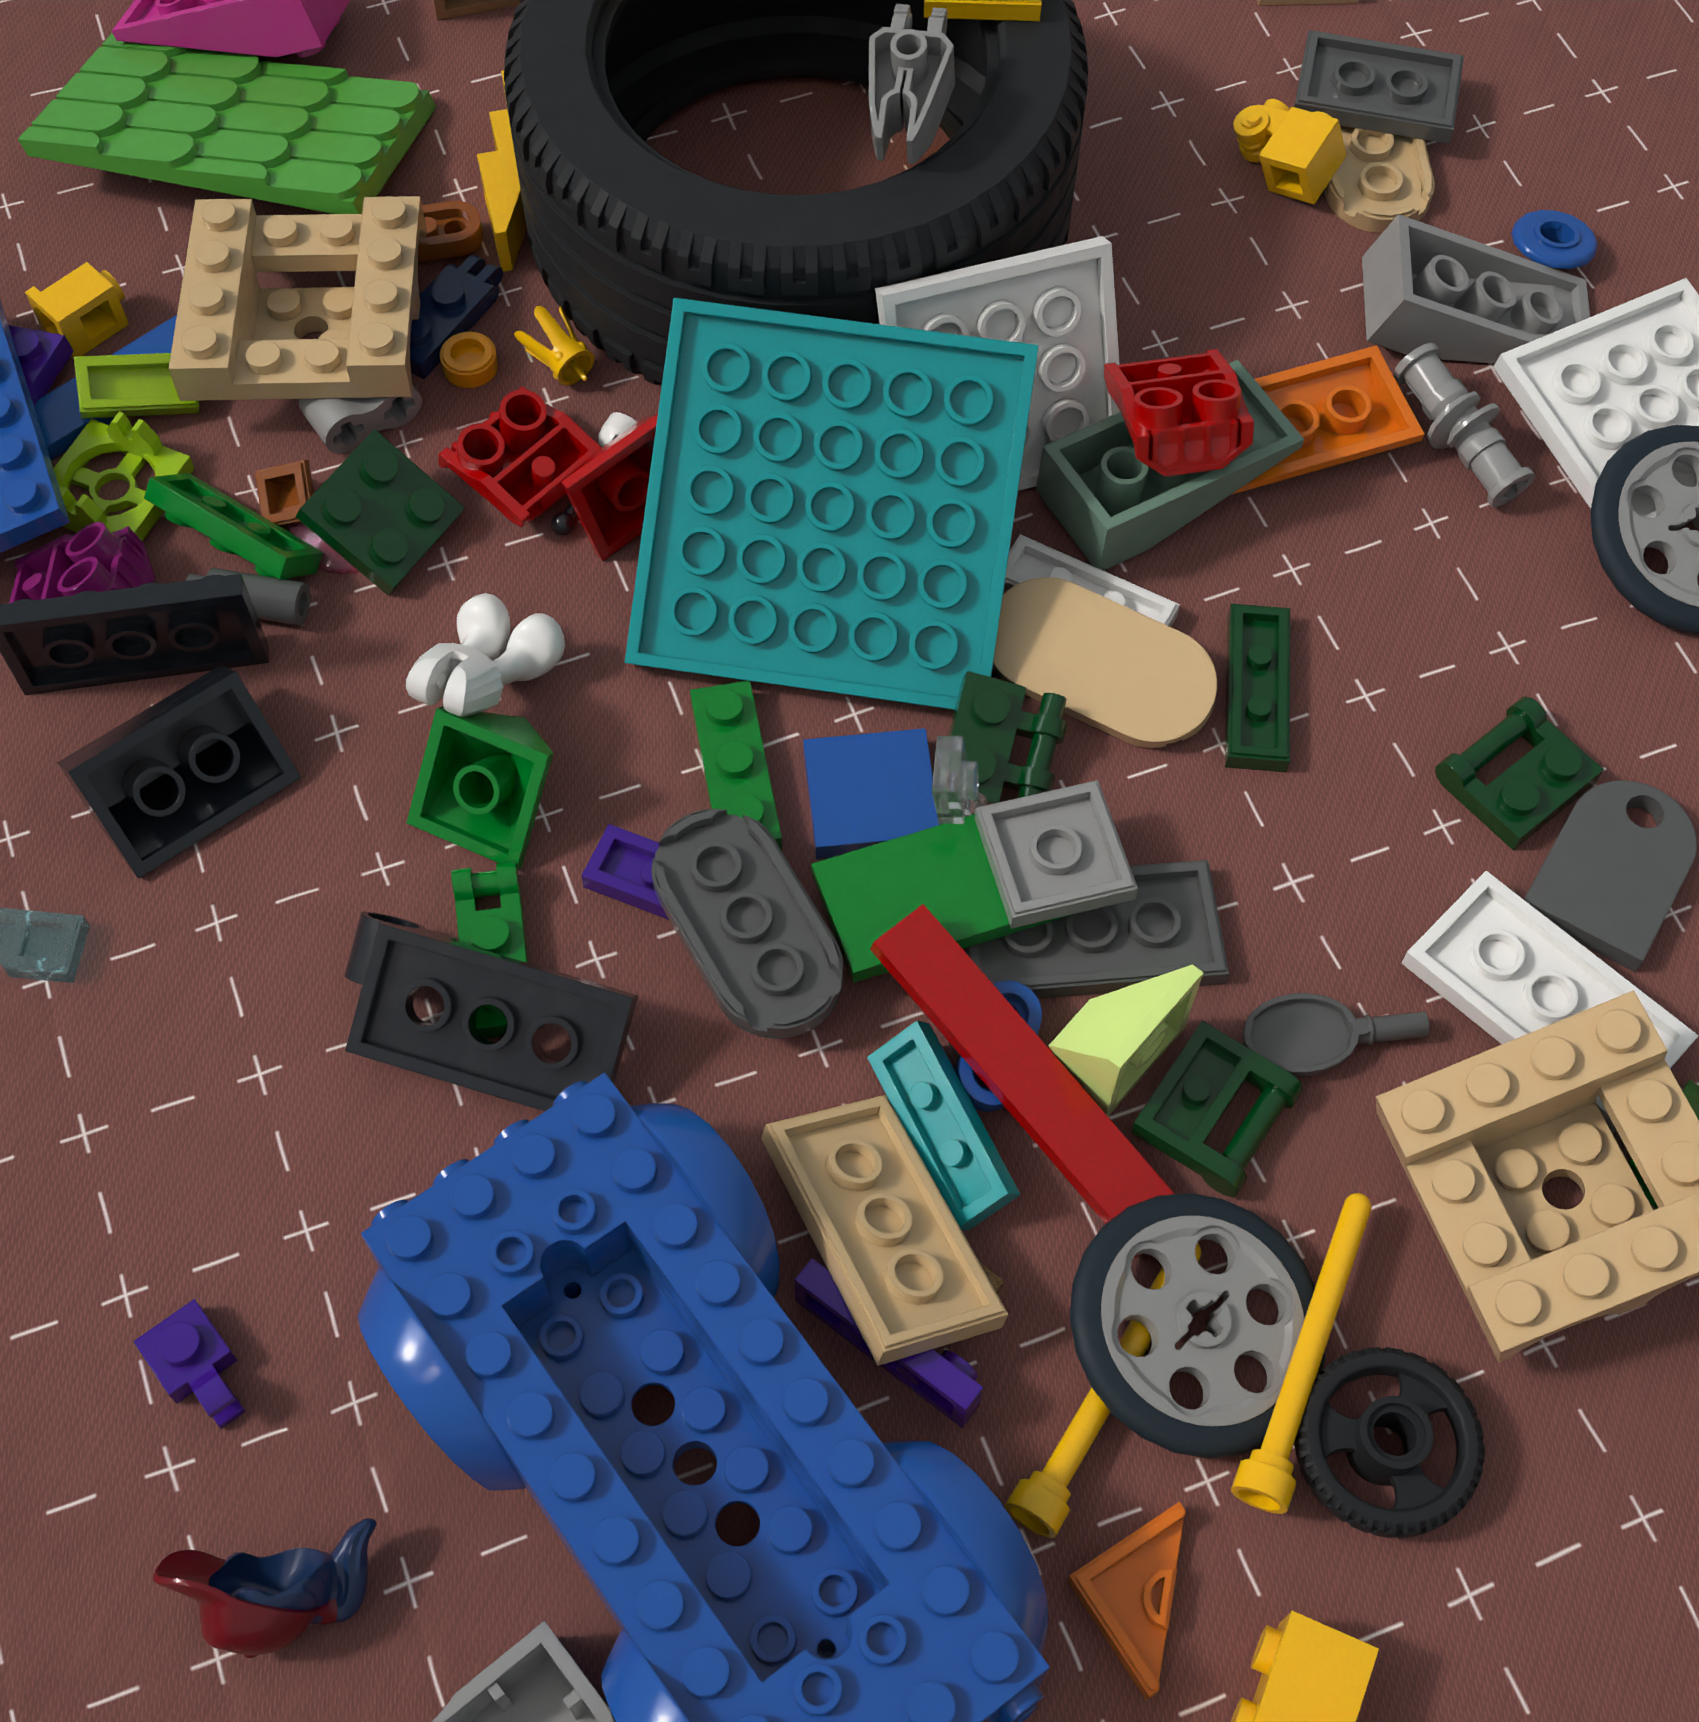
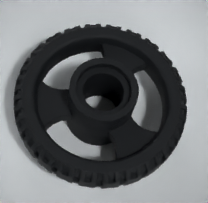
[1294,1347,1485,1538]

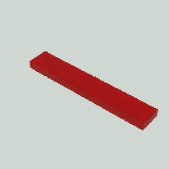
[870,904,1175,1259]

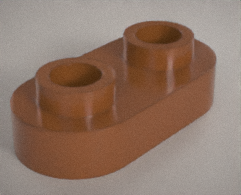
[418,201,484,263]

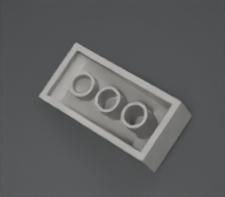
[1362,214,1590,364]

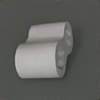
[299,384,422,454]

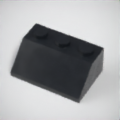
[57,665,301,878]

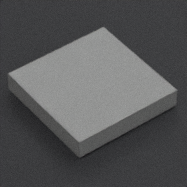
[975,780,1138,929]

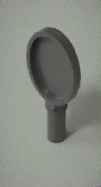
[1242,993,1430,1077]

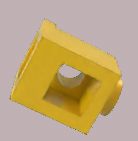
[25,262,129,359]

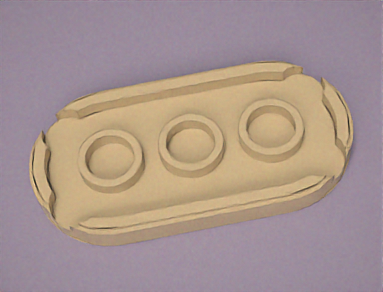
[1324,125,1435,233]
[993,577,1217,749]

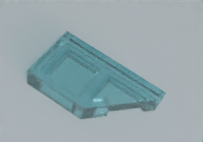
[0,908,90,983]

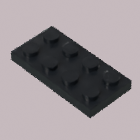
[0,574,269,695]

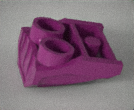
[9,522,155,604]

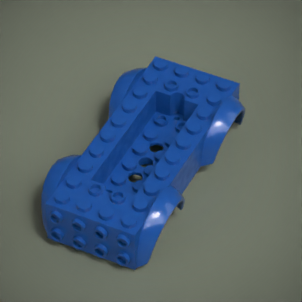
[357,1072,1050,1722]

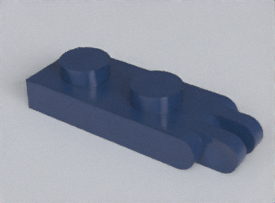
[410,254,503,379]

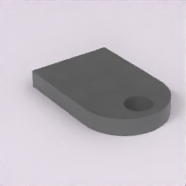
[1524,780,1697,972]

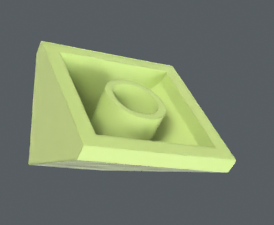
[1048,964,1204,1117]

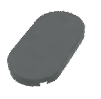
[651,809,843,1039]

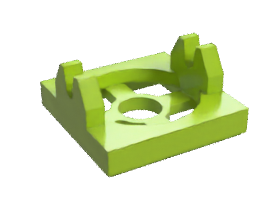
[53,411,195,541]

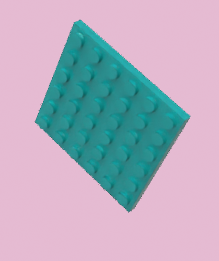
[624,298,1039,710]

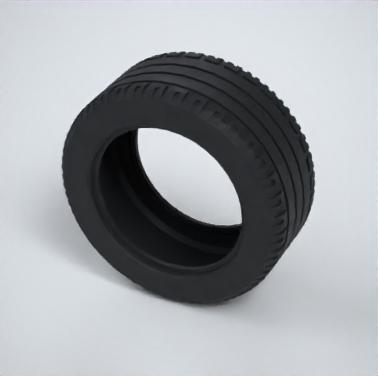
[504,0,1089,385]

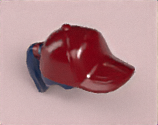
[153,1518,377,1658]

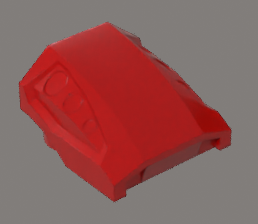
[1104,349,1254,477]
[438,386,602,528]

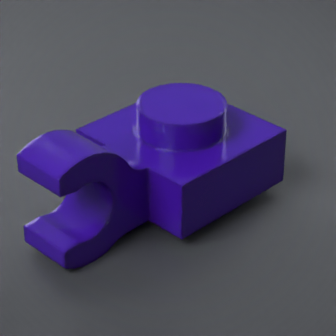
[133,1299,245,1429]

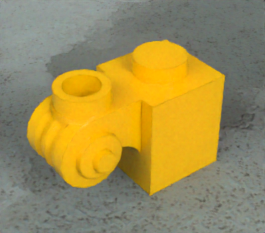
[1233,99,1347,204]

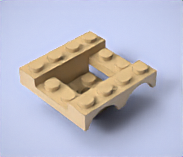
[169,196,427,401]
[1376,990,1699,1363]

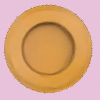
[440,332,498,388]

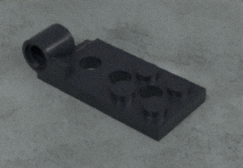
[344,911,638,1111]

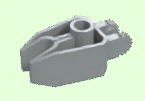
[869,4,955,164]

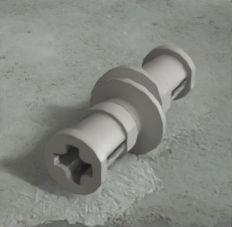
[1394,342,1536,507]

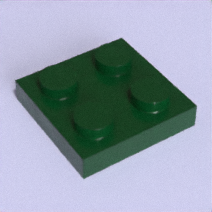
[295,429,465,596]

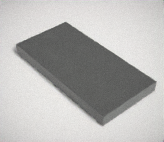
[963,860,1229,998]

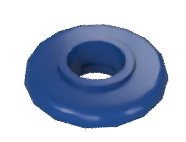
[1511,210,1598,269]

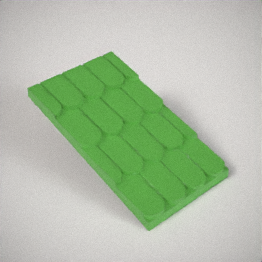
[18,33,436,214]

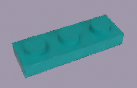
[867,1021,1021,1231]

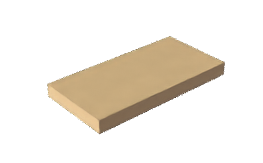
[761,1095,1008,1366]

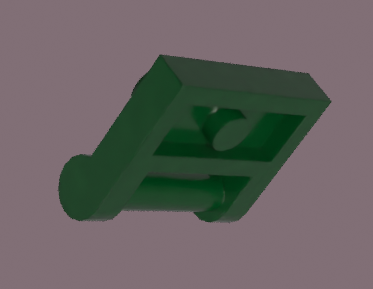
[1435,696,1604,851]
[1131,1021,1303,1197]

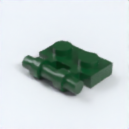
[935,671,1067,806]

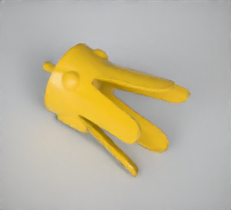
[514,306,595,386]

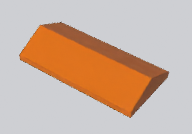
[1231,345,1425,495]

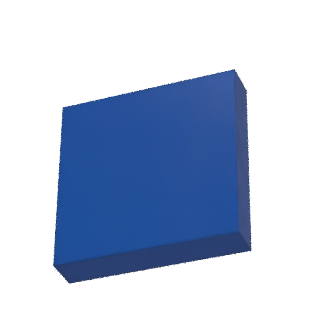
[803,728,940,859]

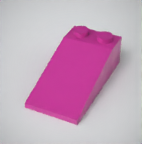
[112,0,351,57]

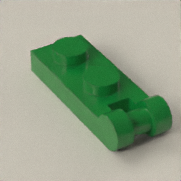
[451,861,529,1039]

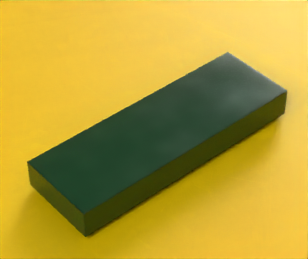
[1225,603,1290,772]

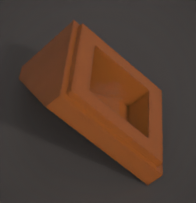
[255,460,314,527]

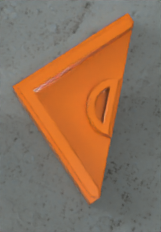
[1067,1501,1186,1701]

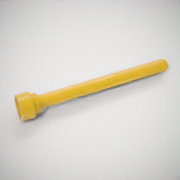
[1231,1193,1372,1514]
[1005,1243,1201,1538]

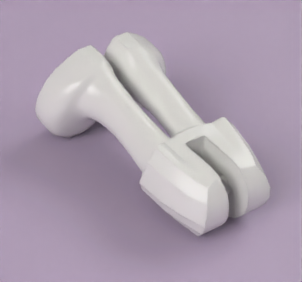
[406,593,565,717]

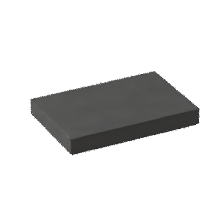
[1294,30,1464,144]

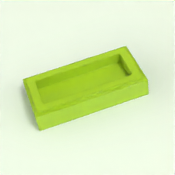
[74,353,199,419]

